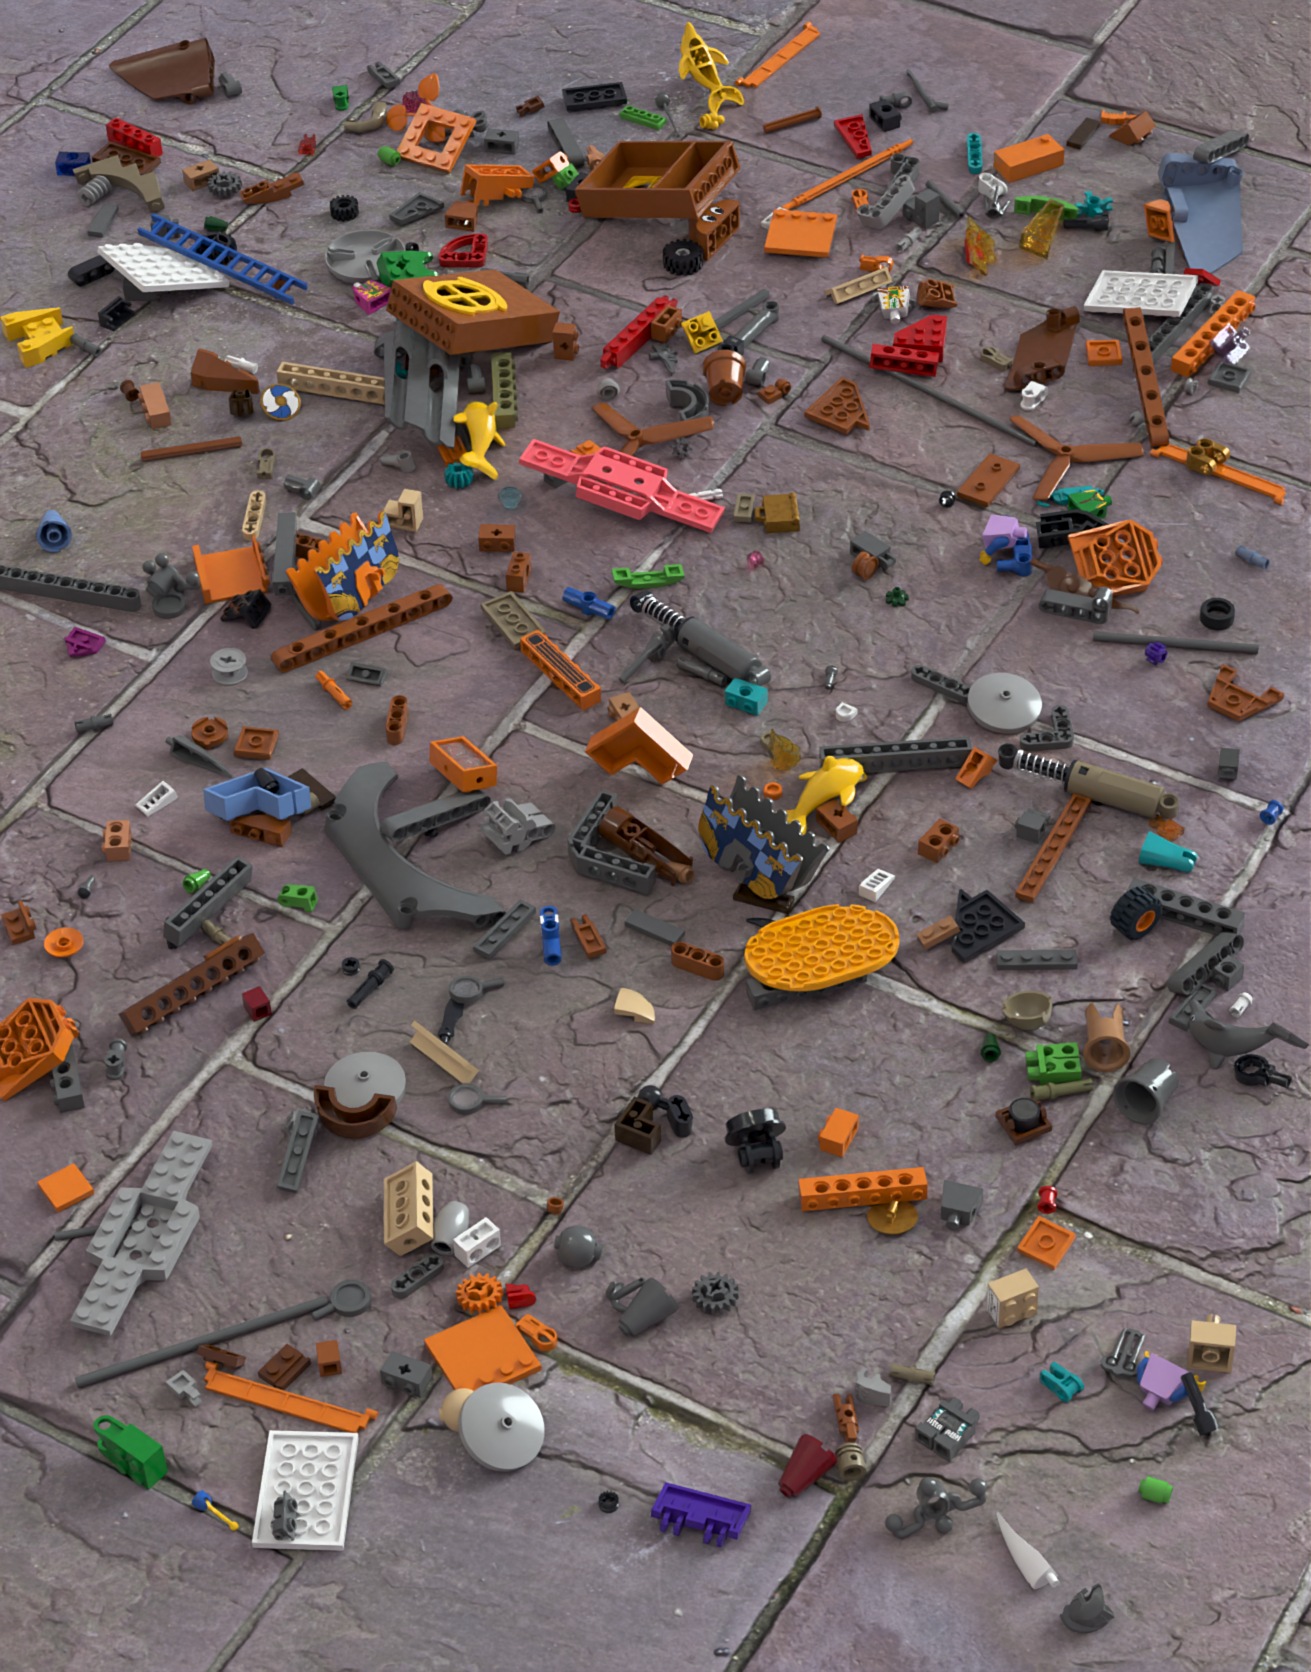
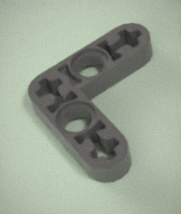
[1020,705,1074,751]

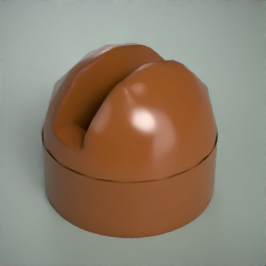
[546,1197,564,1216]

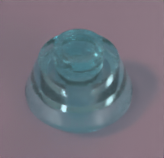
[498,486,522,509]

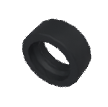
[1200,597,1235,630]

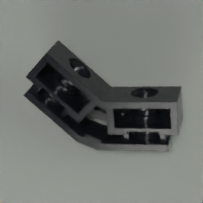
[1036,509,1109,561]

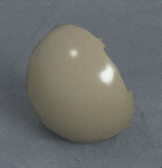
[1002,991,1052,1031]

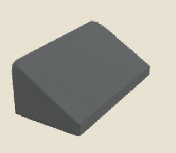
[347,662,388,686]

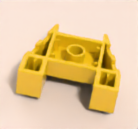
[0,307,74,368]

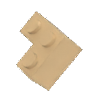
[384,489,423,532]

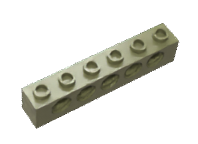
[491,352,518,429]

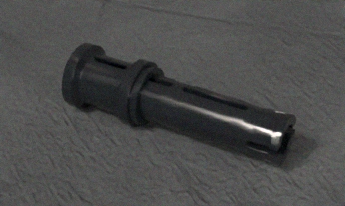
[346,959,394,1009]

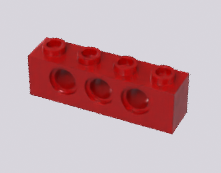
[106,118,163,157]
[869,343,939,377]

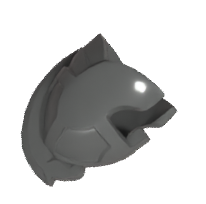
[1060,1583,1115,1633]

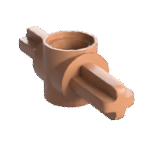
[586,145,604,170]

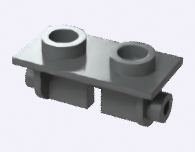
[272,1490,298,1541]

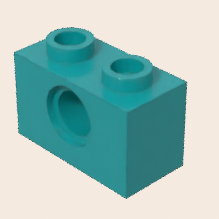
[725,678,768,716]

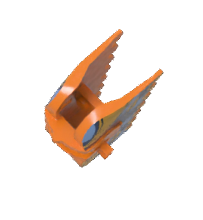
[286,510,399,621]

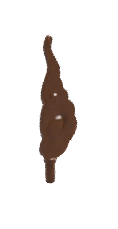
[1030,558,1140,614]

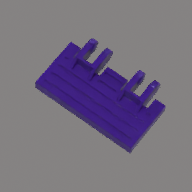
[651,1482,751,1548]

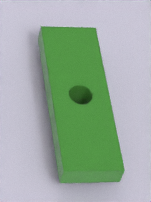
[619,106,667,130]

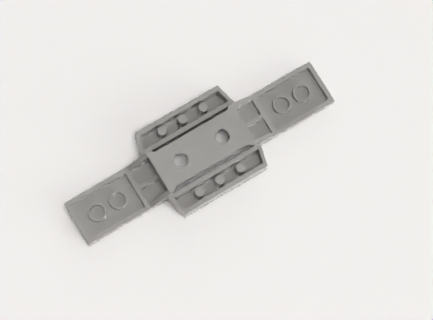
[70,1131,212,1336]

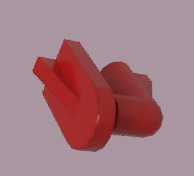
[505,1283,536,1309]

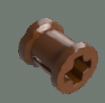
[120,380,139,402]

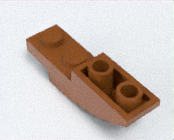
[239,172,305,204]

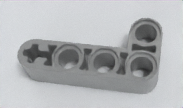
[857,174,915,229]

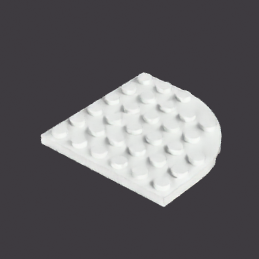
[97,243,229,292]

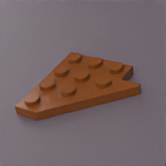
[804,377,870,435]

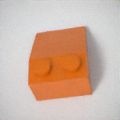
[1143,199,1175,242]

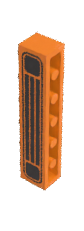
[520,630,602,711]

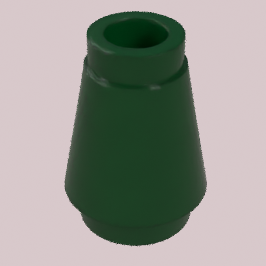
[204,216,228,231]
[981,1033,1001,1062]

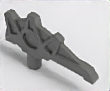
[649,343,678,376]

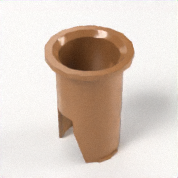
[1083,1002,1130,1072]

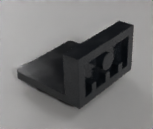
[220,589,272,629]

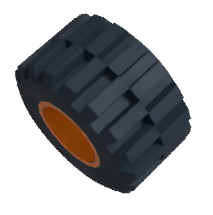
[1110,886,1163,940]

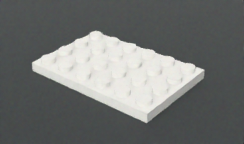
[1084,270,1198,317]
[252,1430,359,1551]

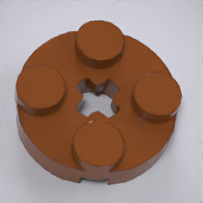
[191,717,229,750]

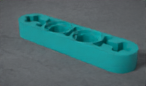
[967,133,983,174]

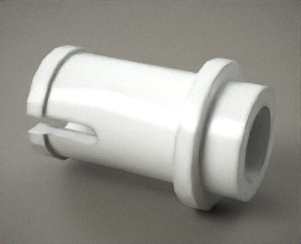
[1229,992,1252,1018]

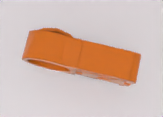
[852,189,869,213]
[859,254,894,272]
[516,1314,557,1351]

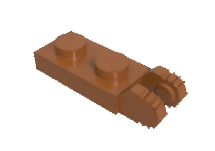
[570,914,606,959]

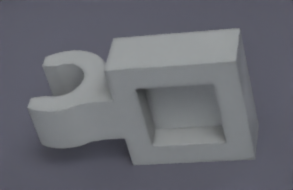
[166,1370,202,1407]

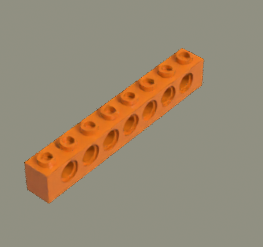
[1171,290,1256,377]

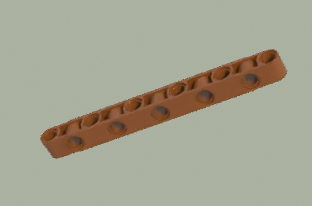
[1123,307,1169,447]
[270,584,453,672]

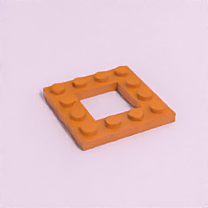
[397,103,476,173]

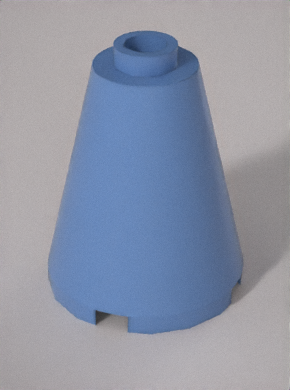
[36,510,72,552]

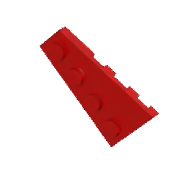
[834,114,872,159]

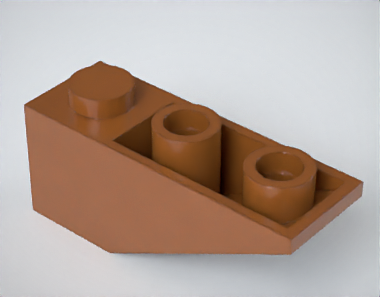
[229,814,292,847]

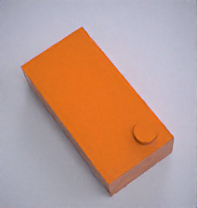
[993,134,1065,183]

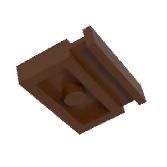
[258,1344,311,1390]

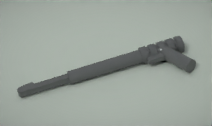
[906,69,949,112]

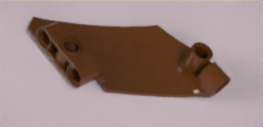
[1004,306,1080,391]

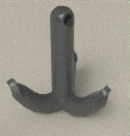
[605,1277,646,1312]

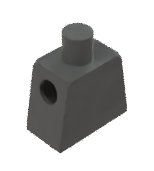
[941,1180,983,1230]

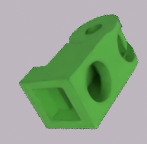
[277,884,318,912]

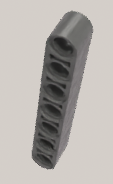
[1193,130,1249,164]
[379,789,491,842]

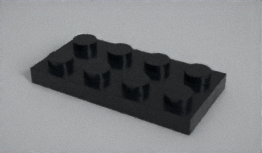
[562,82,627,111]

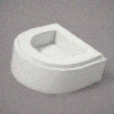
[836,702,858,722]

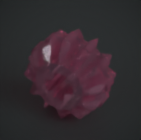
[402,90,428,113]

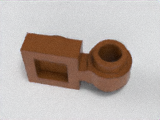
[758,378,791,404]

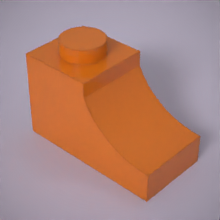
[955,746,997,789]

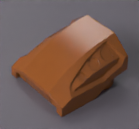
[916,279,957,308]

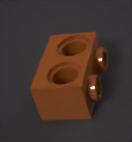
[918,818,960,863]

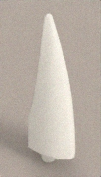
[996,1512,1059,1589]

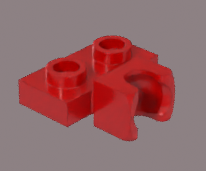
[1183,268,1221,286]

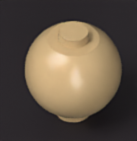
[439,1388,474,1433]

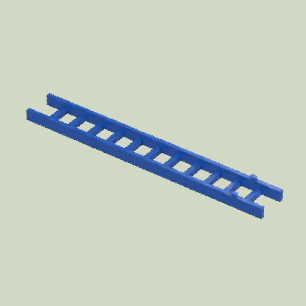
[137,213,308,305]

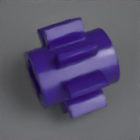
[1144,641,1168,665]

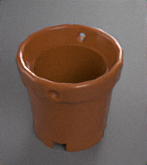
[703,350,746,406]

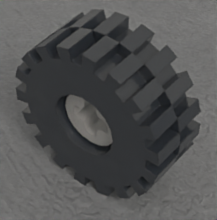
[663,239,703,276]

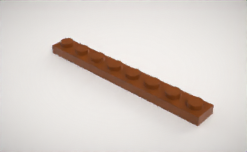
[1015,793,1091,903]

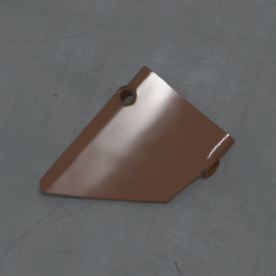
[109,38,215,104]

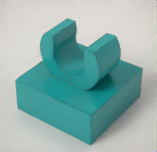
[395,361,408,379]

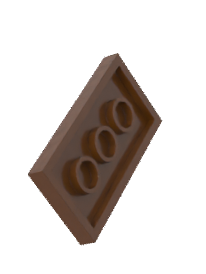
[92,141,161,175]

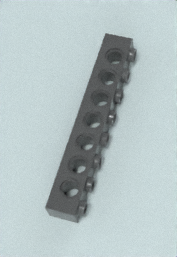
[819,736,972,773]

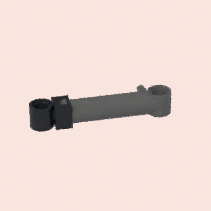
[718,301,779,355]

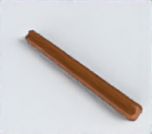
[141,436,242,461]

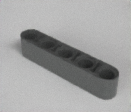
[547,118,584,167]
[1167,932,1244,995]

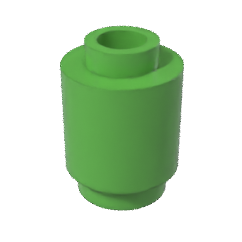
[377,146,401,166]
[1138,1476,1173,1504]

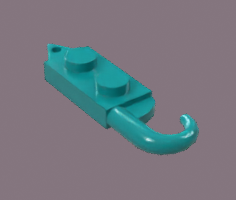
[1036,485,1104,507]

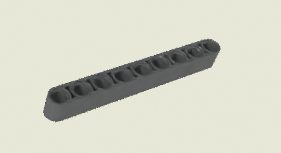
[1133,283,1213,373]
[0,565,142,612]

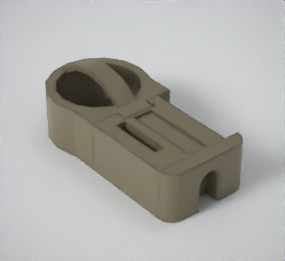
[980,347,1013,372]
[256,448,276,479]

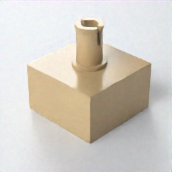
[1187,1314,1236,1373]

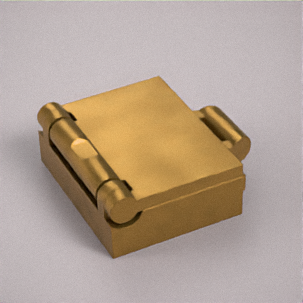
[754,492,800,533]

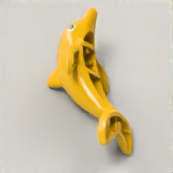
[678,22,744,113]
[453,401,505,480]
[776,756,867,835]

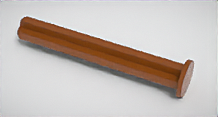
[763,106,822,133]

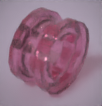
[747,550,764,568]

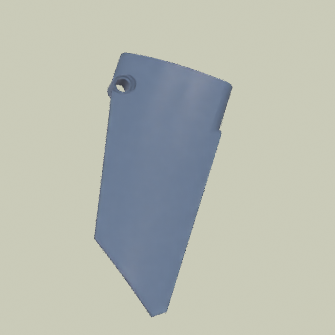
[1158,153,1243,273]

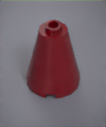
[778,1434,838,1498]

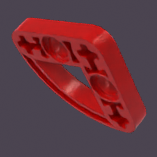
[438,233,488,268]

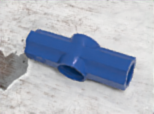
[562,587,616,620]

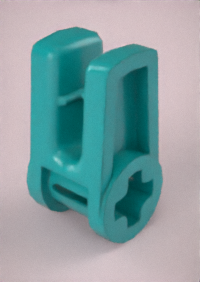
[1039,1362,1084,1403]

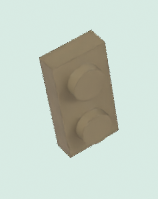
[734,494,755,523]

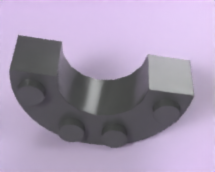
[666,379,709,436]

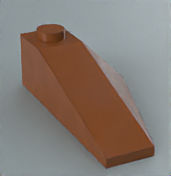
[191,348,260,394]

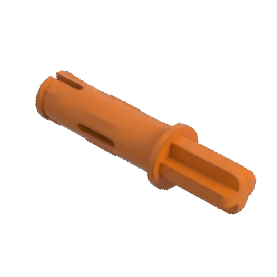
[315,670,352,710]

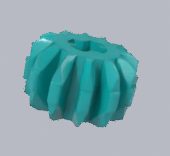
[444,462,473,489]

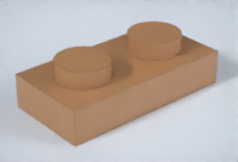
[916,915,960,950]

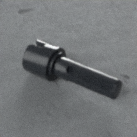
[1063,214,1109,231]
[1181,1372,1220,1436]

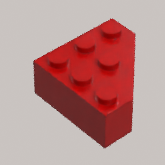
[893,315,947,362]

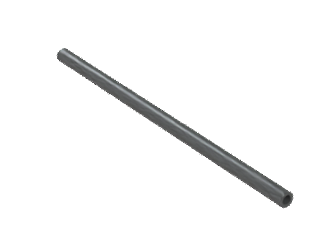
[75,1296,328,1388]

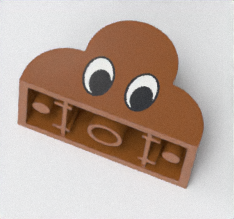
[688,199,740,261]

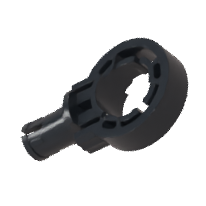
[1234,1054,1292,1089]

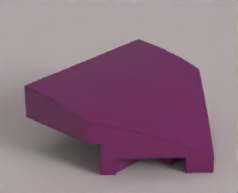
[64,626,106,657]

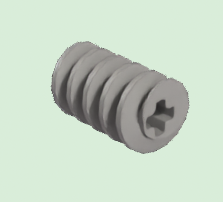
[77,175,112,207]

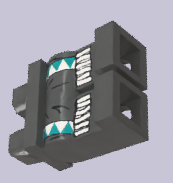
[915,1397,980,1462]

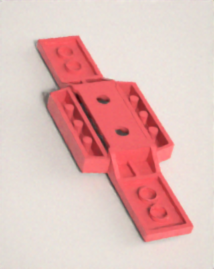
[519,439,725,533]

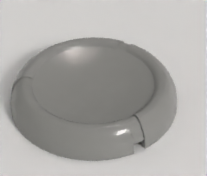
[325,230,405,284]

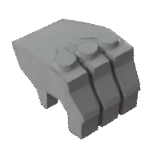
[856,1367,891,1407]

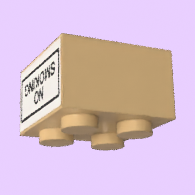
[986,1268,1039,1329]

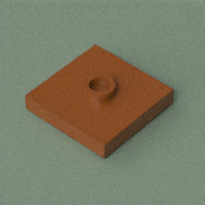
[233,726,279,760]

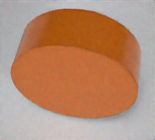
[763,782,782,800]

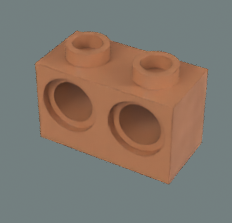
[102,820,132,862]

